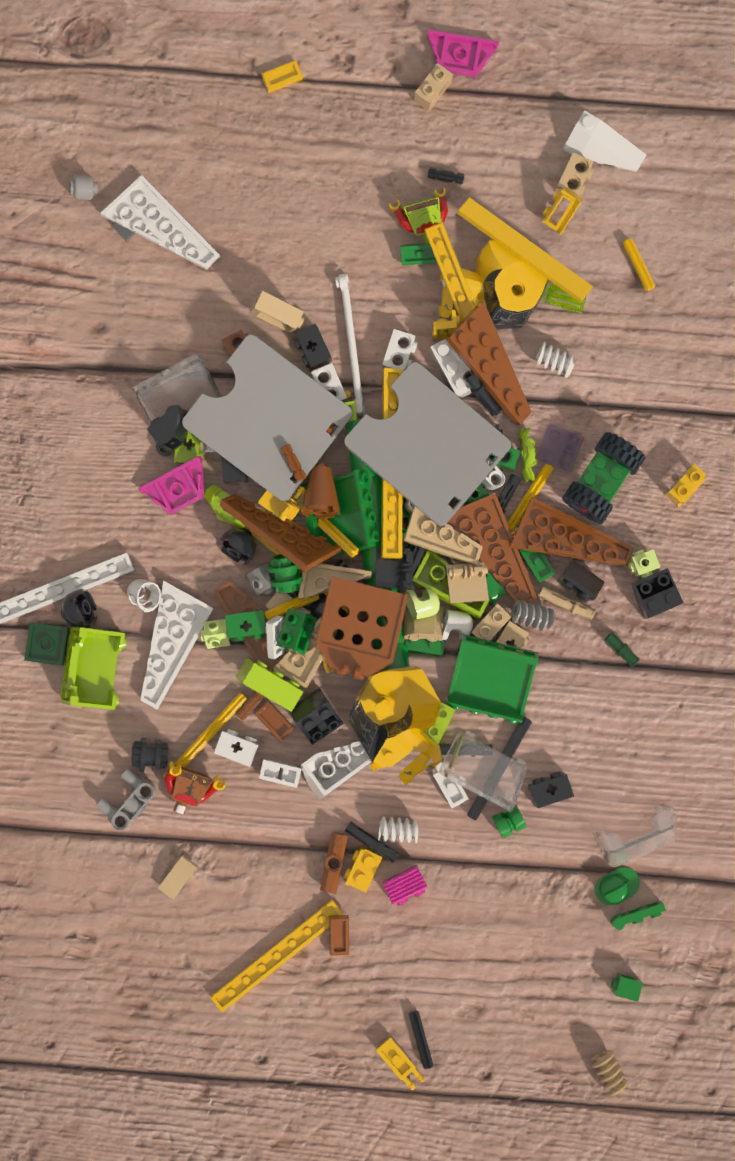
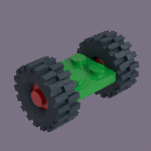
[562,432,646,524]

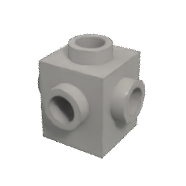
[247,563,276,595]

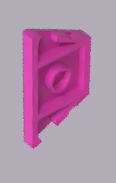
[428,29,499,77]
[138,455,204,515]

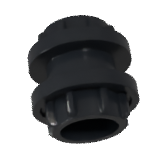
[131,738,168,772]

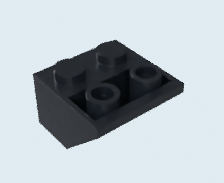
[146,404,188,453]
[558,560,605,602]
[632,568,684,620]
[288,688,344,745]

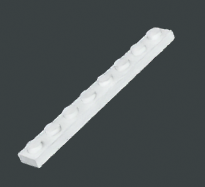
[0,553,135,624]

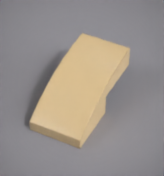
[158,855,198,900]

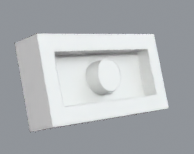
[265,615,285,659]

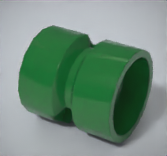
[492,804,527,839]

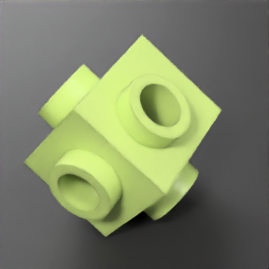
[628,549,660,578]
[201,619,230,649]

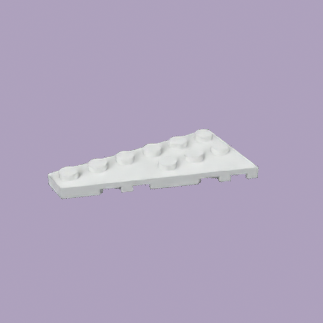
[100,175,220,270]
[140,581,214,709]

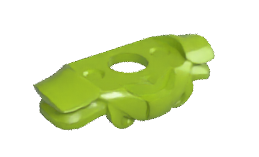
[518,427,537,482]
[204,485,247,529]

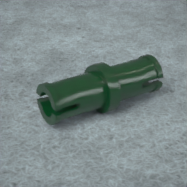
[604,632,640,667]

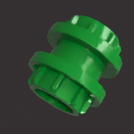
[267,554,303,593]

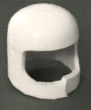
[127,579,161,612]
[443,610,473,640]

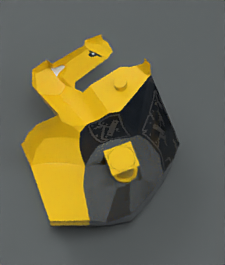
[438,239,548,330]
[348,667,442,785]

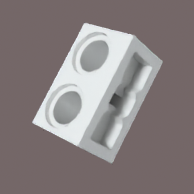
[382,329,418,372]
[311,363,347,402]
[259,758,302,788]

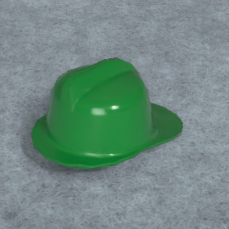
[595,867,640,906]

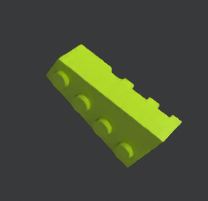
[413,550,489,620]

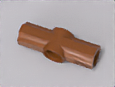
[320,832,348,893]

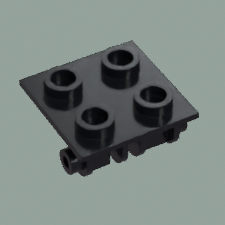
[375,548,414,590]

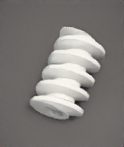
[535,341,577,378]
[378,816,418,844]

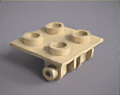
[446,563,489,603]

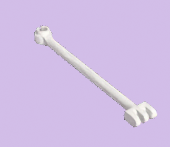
[335,273,366,416]

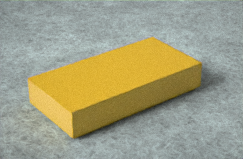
[261,60,303,93]

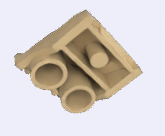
[404,605,443,642]

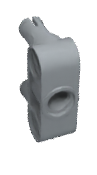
[95,768,156,831]

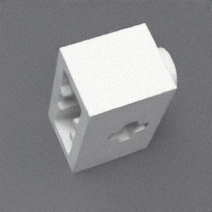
[214,729,260,767]

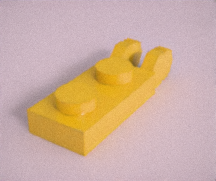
[376,1036,425,1090]

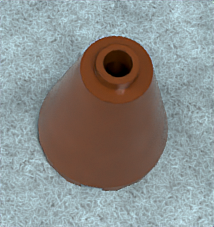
[301,463,340,518]

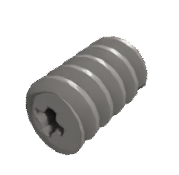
[511,600,555,631]

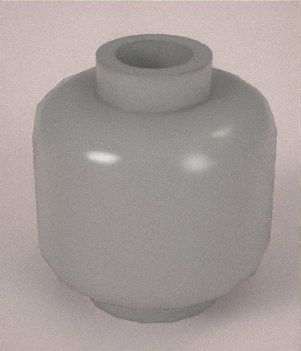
[69,175,97,200]

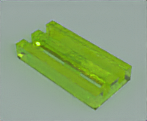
[545,284,587,314]

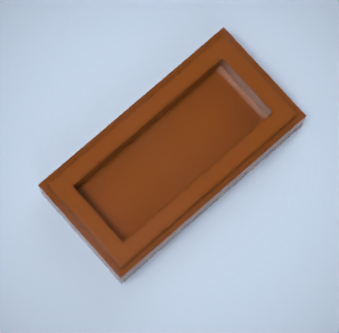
[254,701,294,741]
[329,915,349,956]

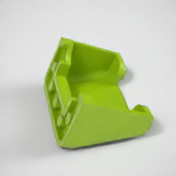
[60,627,127,710]

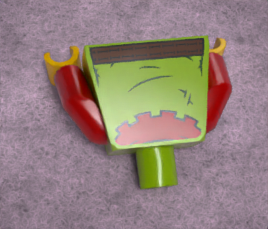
[389,188,448,243]

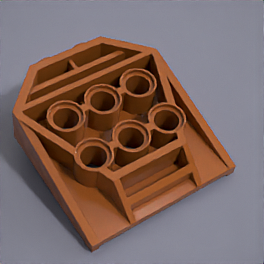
[315,576,408,680]

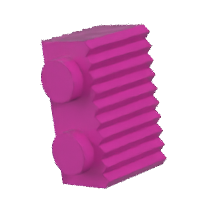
[382,865,428,906]

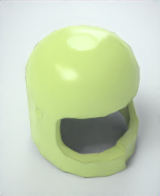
[405,589,440,620]

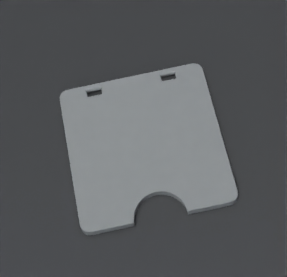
[182,335,352,501]
[344,362,511,526]

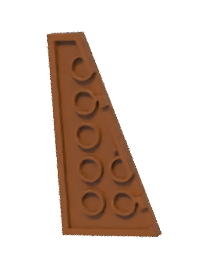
[446,301,531,426]
[448,493,538,603]
[219,494,342,571]
[509,497,634,566]
[214,581,290,681]

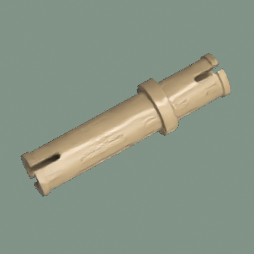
[538,586,596,621]

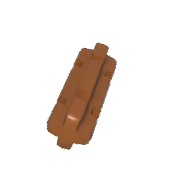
[281,444,306,481]
[236,691,265,720]

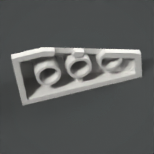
[563,110,646,172]
[301,741,372,800]

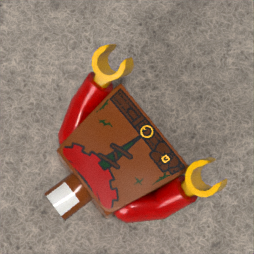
[164,762,226,814]

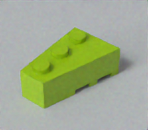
[235,657,303,712]

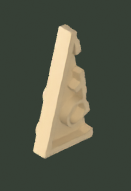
[298,564,372,600]

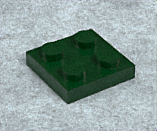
[24,622,69,666]

